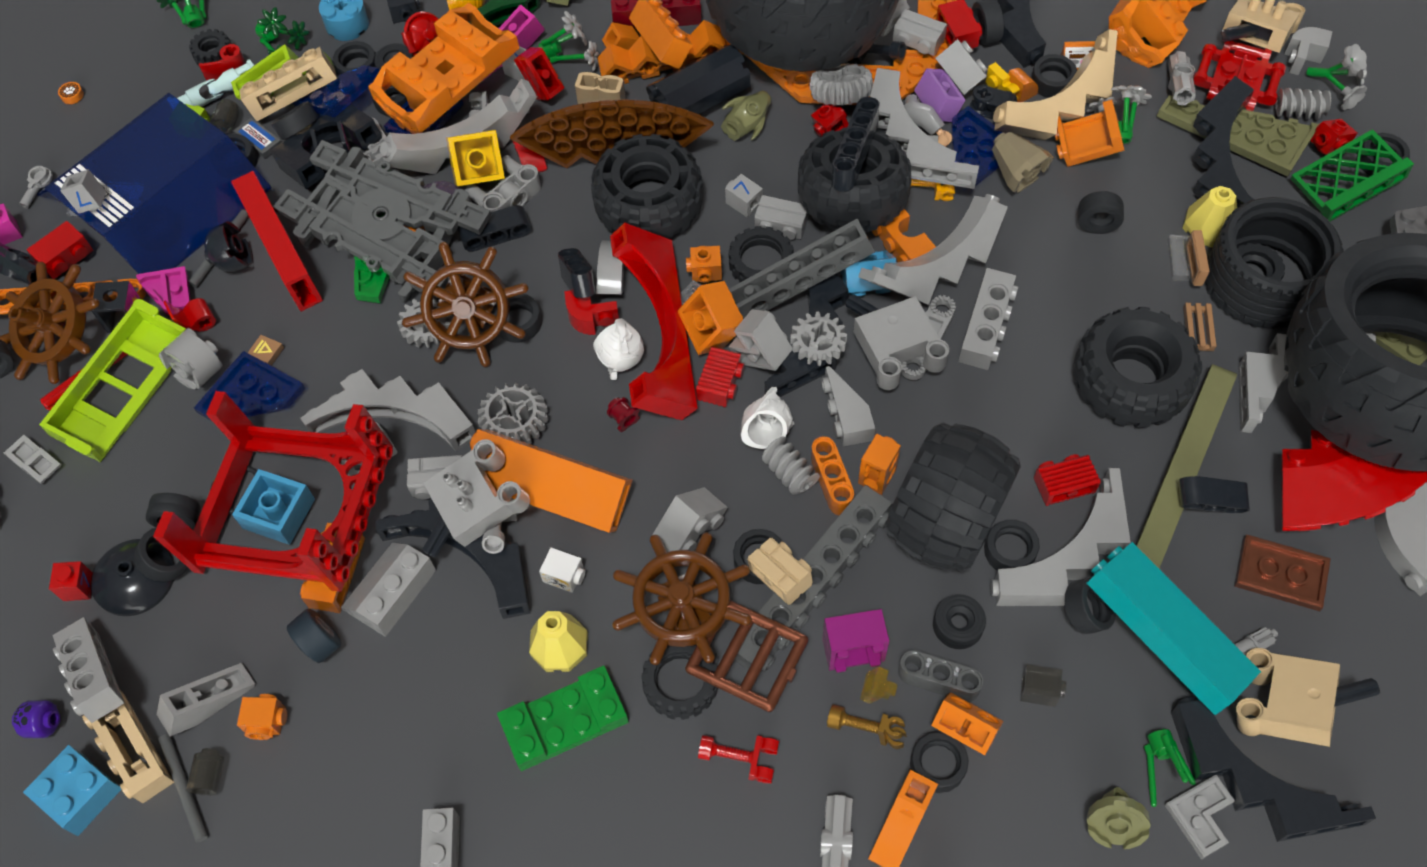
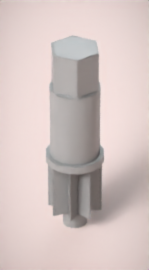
[1235,627,1278,656]

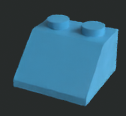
[841,250,896,296]

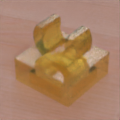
[860,667,897,704]

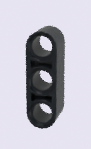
[458,205,531,252]
[558,248,596,298]
[1179,476,1250,513]

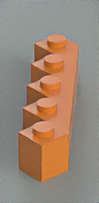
[598,20,744,84]

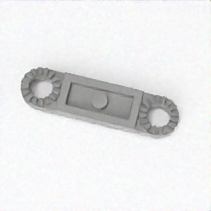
[901,295,956,380]

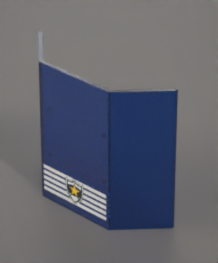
[37,93,271,274]

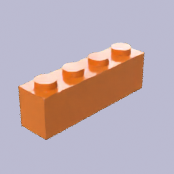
[629,0,693,69]

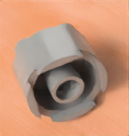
[159,328,223,390]

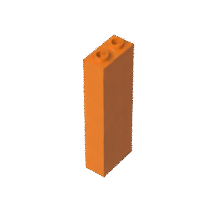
[470,429,633,533]

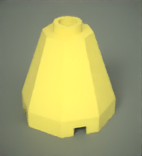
[1182,186,1237,248]
[529,611,588,672]

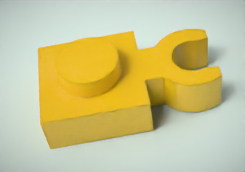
[985,62,1020,99]

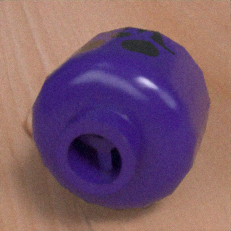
[12,700,60,738]

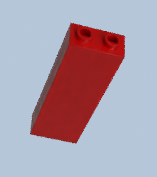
[231,171,323,312]

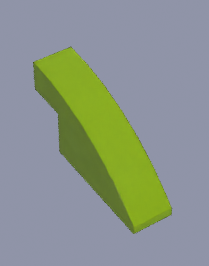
[231,44,336,99]

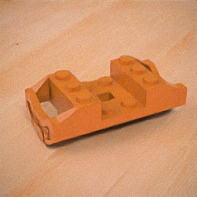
[1109,0,1207,68]
[368,3,520,134]

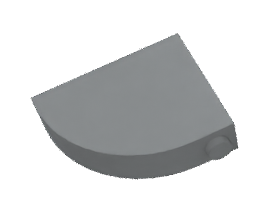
[1375,482,1427,597]

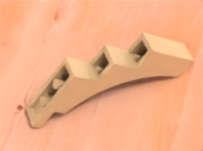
[993,29,1118,140]

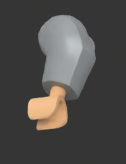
[904,94,952,147]

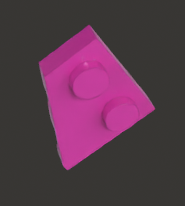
[136,266,191,315]

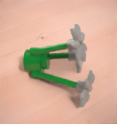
[538,11,599,71]
[1087,85,1152,144]

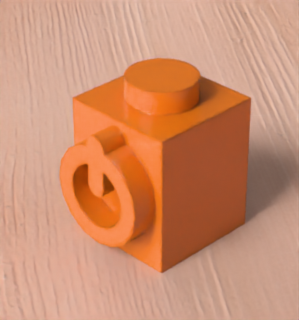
[237,694,287,740]

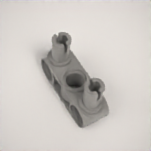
[465,155,541,212]

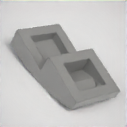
[4,435,61,484]

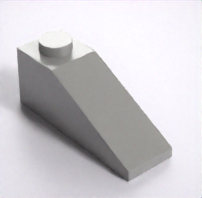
[157,663,255,737]

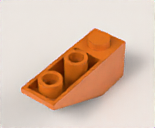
[868,770,938,867]

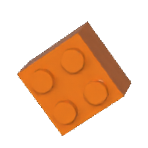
[677,281,743,355]

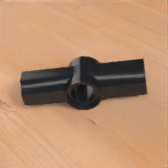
[0,243,37,285]

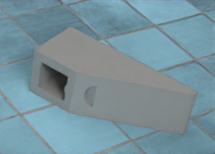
[821,366,875,446]

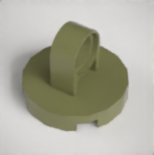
[1087,787,1151,849]

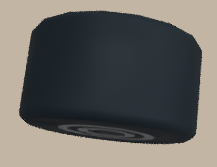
[287,608,341,663]

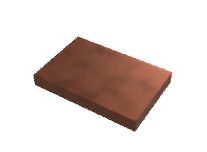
[1234,534,1331,611]

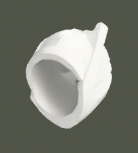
[593,318,644,380]
[741,387,794,449]

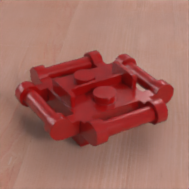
[1193,40,1286,112]

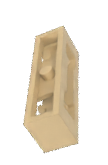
[240,47,337,121]
[82,689,174,803]

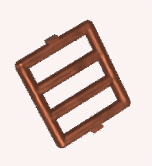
[685,600,808,712]

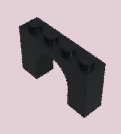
[270,101,382,189]

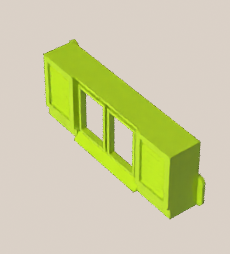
[39,299,186,462]

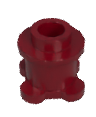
[607,397,640,432]

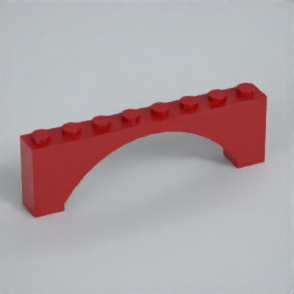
[610,223,698,420]

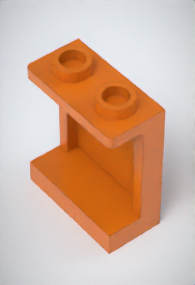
[1055,99,1125,167]

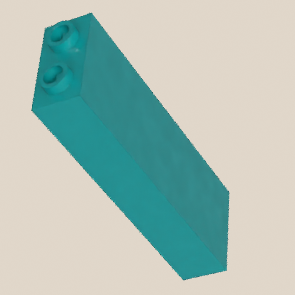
[1087,542,1261,715]

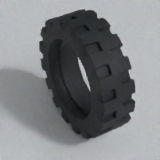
[728,226,794,283]
[641,645,717,720]

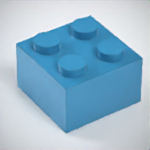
[232,469,315,545]
[23,745,122,836]

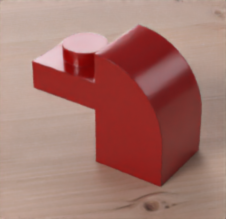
[564,291,619,335]

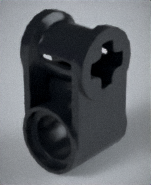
[969,85,1017,119]

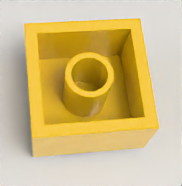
[446,130,505,186]

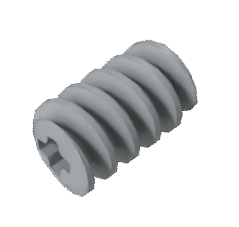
[1275,88,1331,120]
[762,436,820,495]

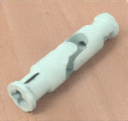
[167,59,254,112]

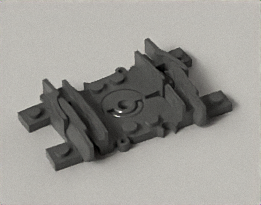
[273,140,492,303]

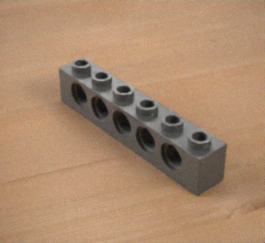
[729,219,875,319]

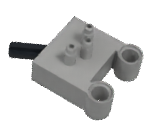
[422,439,530,557]

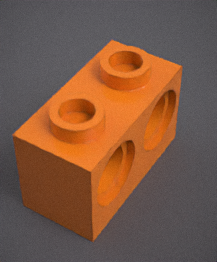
[858,434,901,495]
[931,692,1003,755]

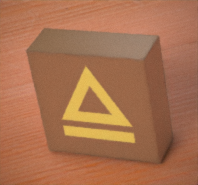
[247,335,284,367]

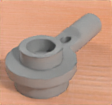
[19,166,53,209]

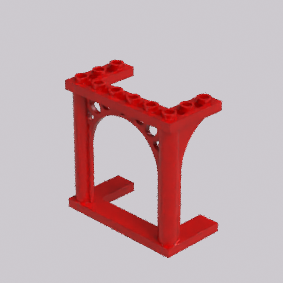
[153,391,393,592]

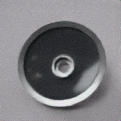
[91,539,174,616]

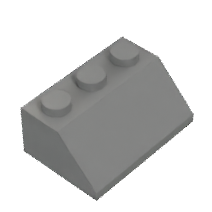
[341,543,436,637]

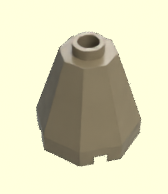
[992,132,1054,192]

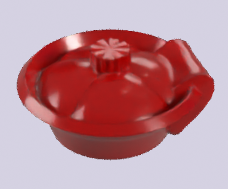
[401,11,439,55]

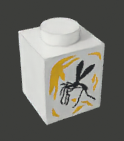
[539,548,585,593]

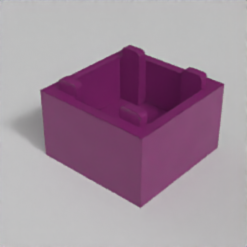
[822,609,889,673]

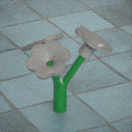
[1307,44,1367,110]

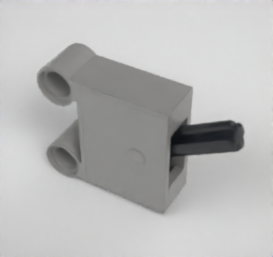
[845,294,949,390]

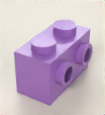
[914,68,965,122]

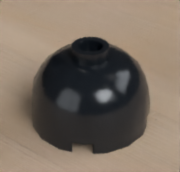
[204,221,252,272]

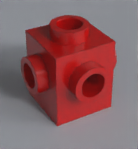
[811,104,849,137]
[1310,119,1358,155]

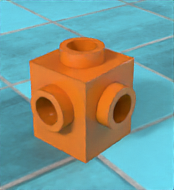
[686,246,722,283]

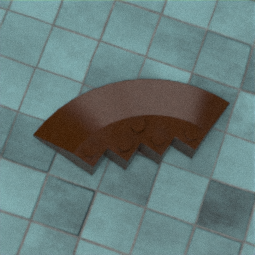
[510,99,714,168]

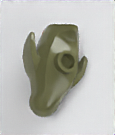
[721,90,772,141]

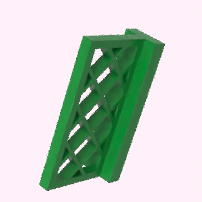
[1290,129,1414,222]

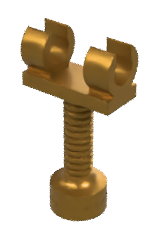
[827,704,907,749]

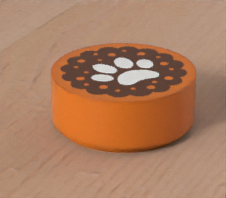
[58,82,84,104]

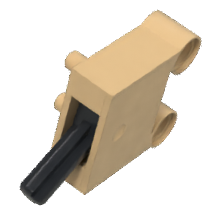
[1221,0,1305,53]
[1236,648,1380,747]

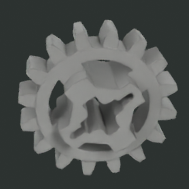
[397,299,453,348]
[790,312,847,366]

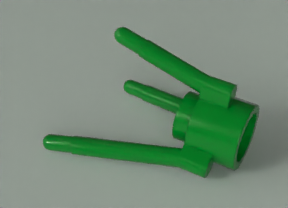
[1144,729,1196,807]

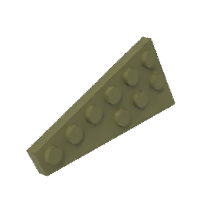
[1157,95,1319,177]

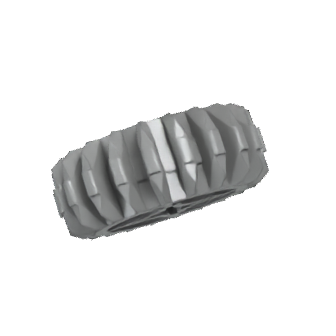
[810,63,873,106]
[477,382,548,444]

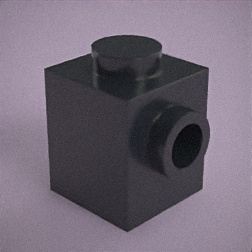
[387,0,421,24]

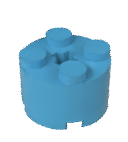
[319,0,369,41]

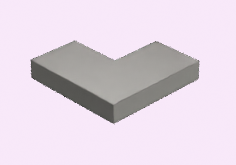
[1164,775,1235,859]

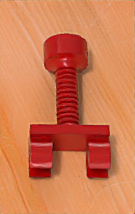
[698,735,779,784]

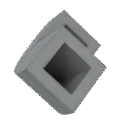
[596,240,624,294]

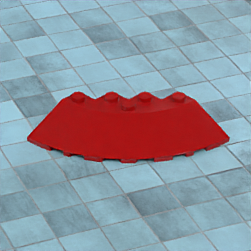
[1281,430,1427,531]

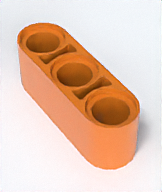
[811,436,854,515]

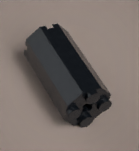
[646,44,751,114]

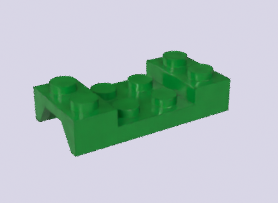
[497,665,629,772]

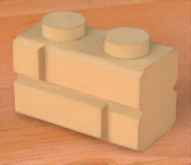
[747,538,813,605]

